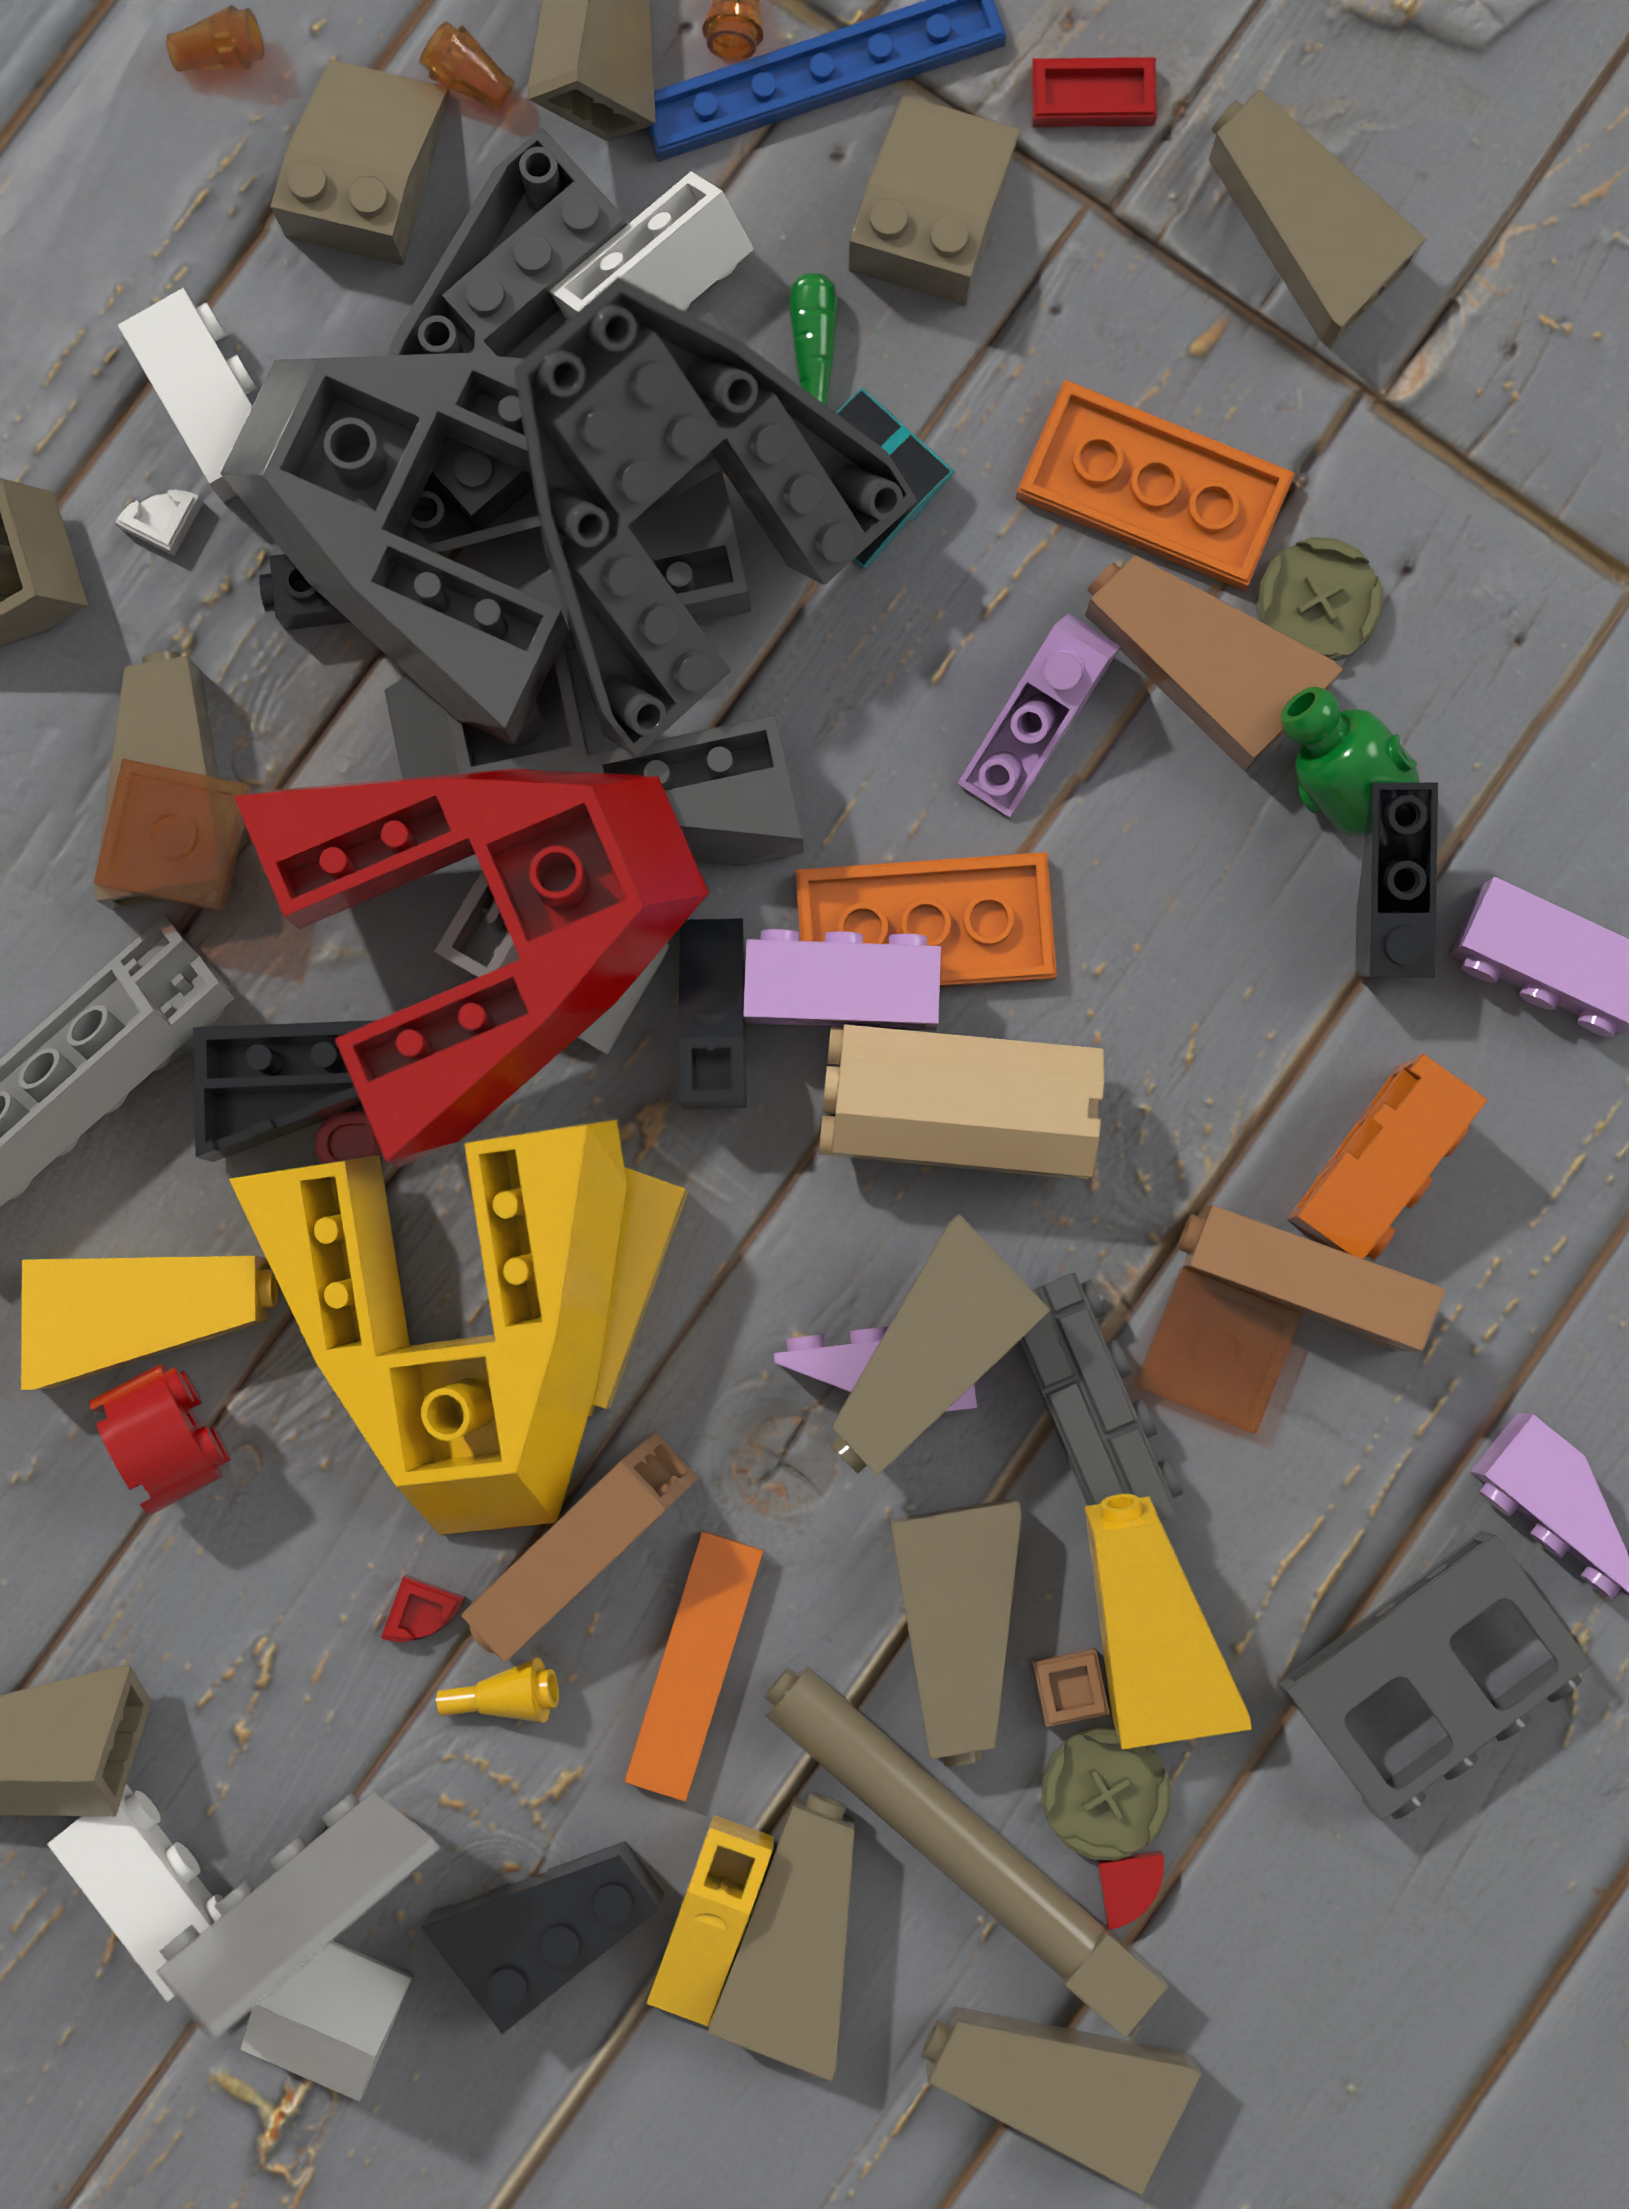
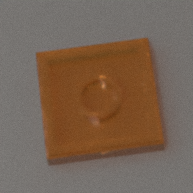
[93,758,252,912]
[1134,1267,1302,1434]

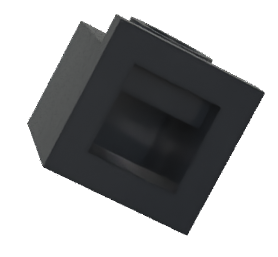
[259,554,351,630]

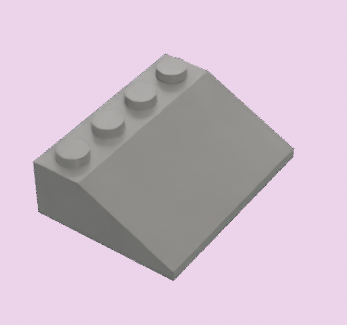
[155,1792,440,2039]

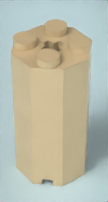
[819,1025,1104,1180]

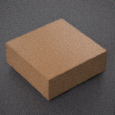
[1031,1647,1110,1727]

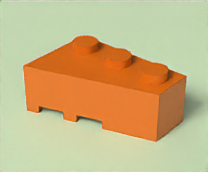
[1287,1053,1488,1260]

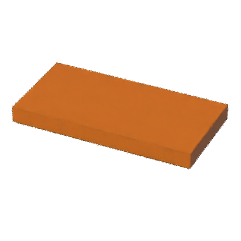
[1015,379,1295,591]
[795,852,1057,988]

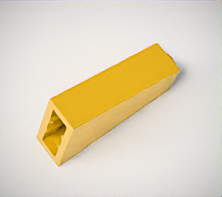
[589,1167,688,1416]
[21,1256,278,1390]
[1084,1494,1252,1750]

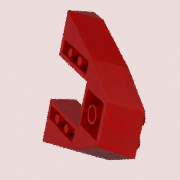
[234,768,709,1167]

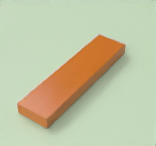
[624,1530,764,1802]

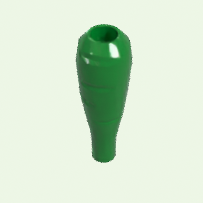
[789,273,838,406]

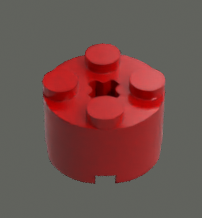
[89,1363,231,1516]

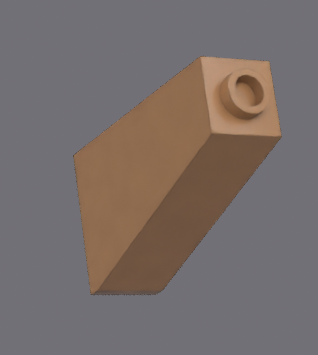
[1085,555,1343,771]
[1178,1205,1446,1351]
[461,1431,699,1663]

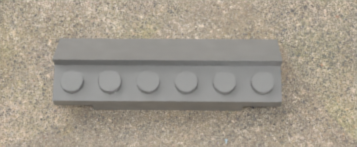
[0,914,235,1207]

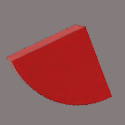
[381,1575,466,1642]
[1097,1850,1164,1930]

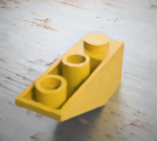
[646,1814,774,2026]

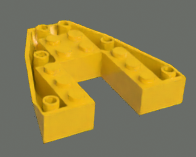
[229,1119,627,1535]

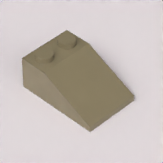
[271,59,450,265]
[849,95,1021,305]
[0,478,88,646]

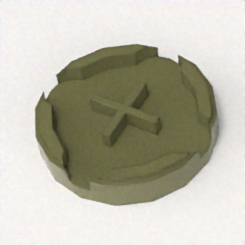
[1256,537,1383,661]
[1041,1726,1171,1861]

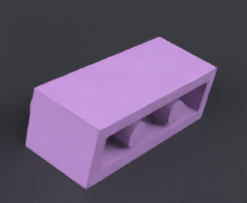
[1448,876,1629,1038]
[744,929,941,1030]

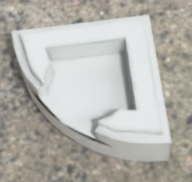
[115,490,204,556]

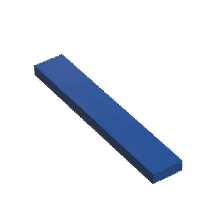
[646,0,1007,162]

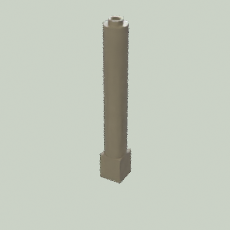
[764,1666,1168,2038]

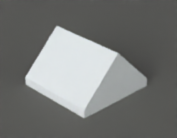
[240,1940,413,2102]

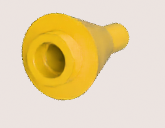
[436,1657,559,1723]

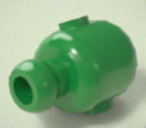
[1281,687,1419,836]

